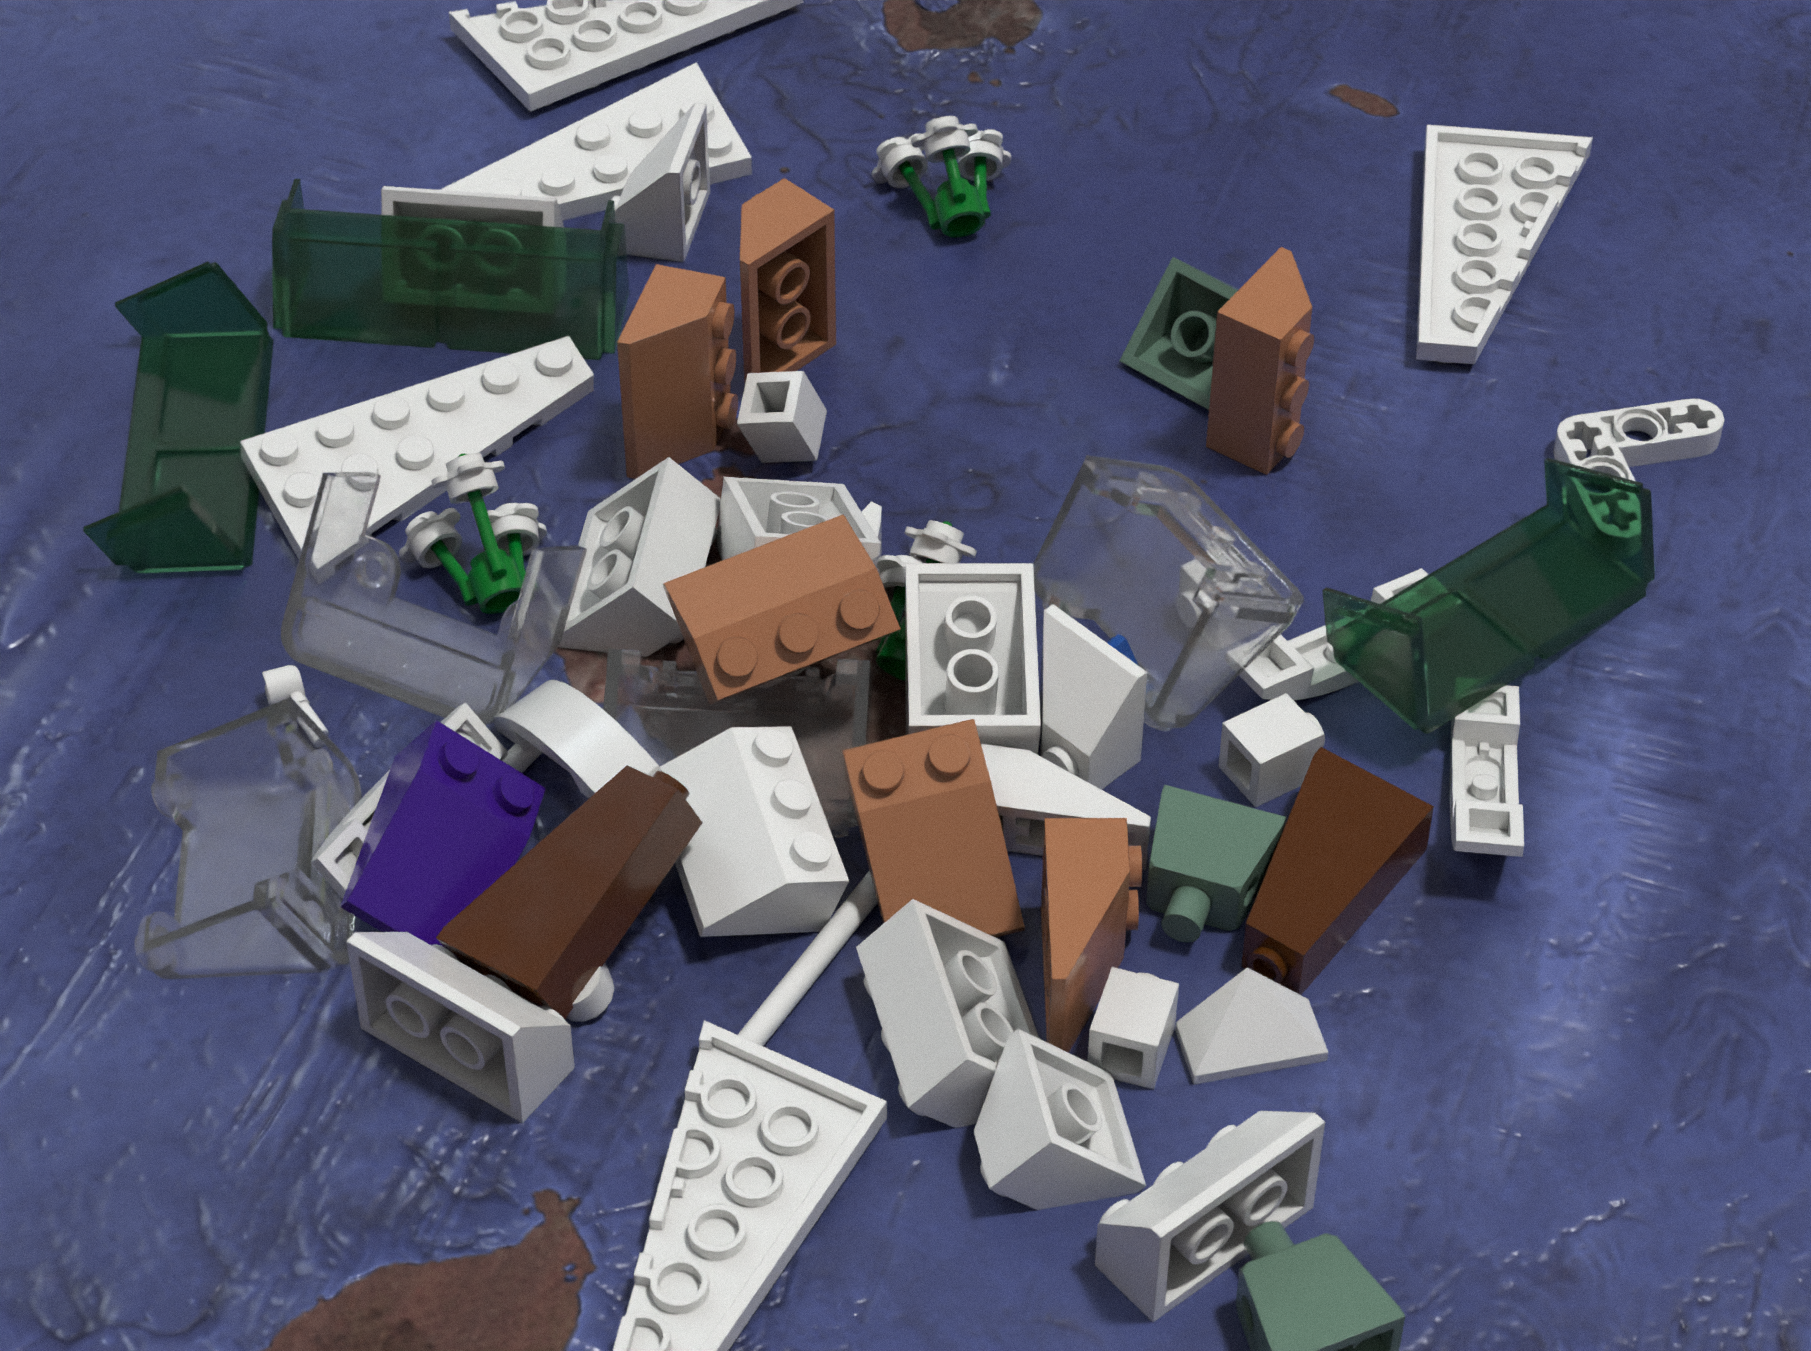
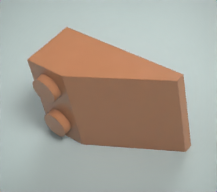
[843,719,1025,938]
[1040,818,1142,1053]

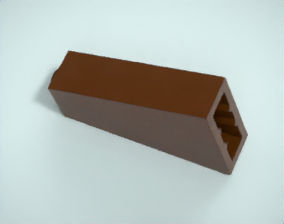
[1241,747,1434,995]
[436,765,703,1019]

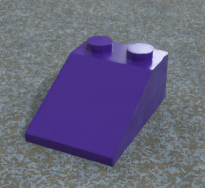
[340,720,546,947]

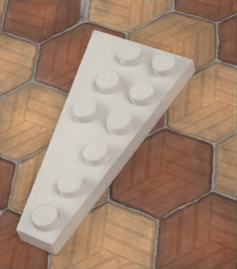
[449,0,804,111]
[440,63,752,221]
[1416,125,1593,364]
[240,336,594,582]

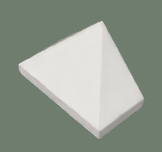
[1175,968,1328,1084]

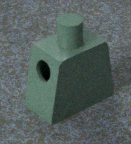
[1146,785,1286,942]
[1236,1221,1405,1351]

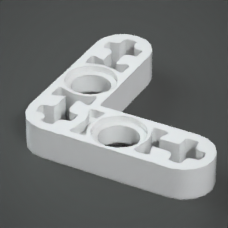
[1553,399,1725,556]

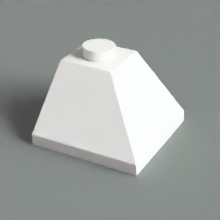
[609,102,710,262]
[1040,604,1147,790]
[974,1029,1146,1210]

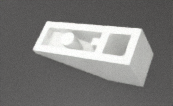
[981,744,1151,870]

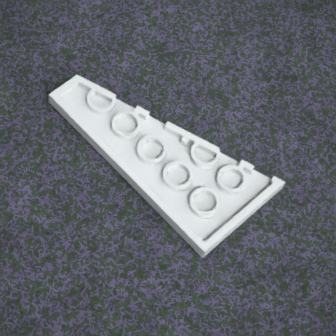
[613,1020,887,1351]

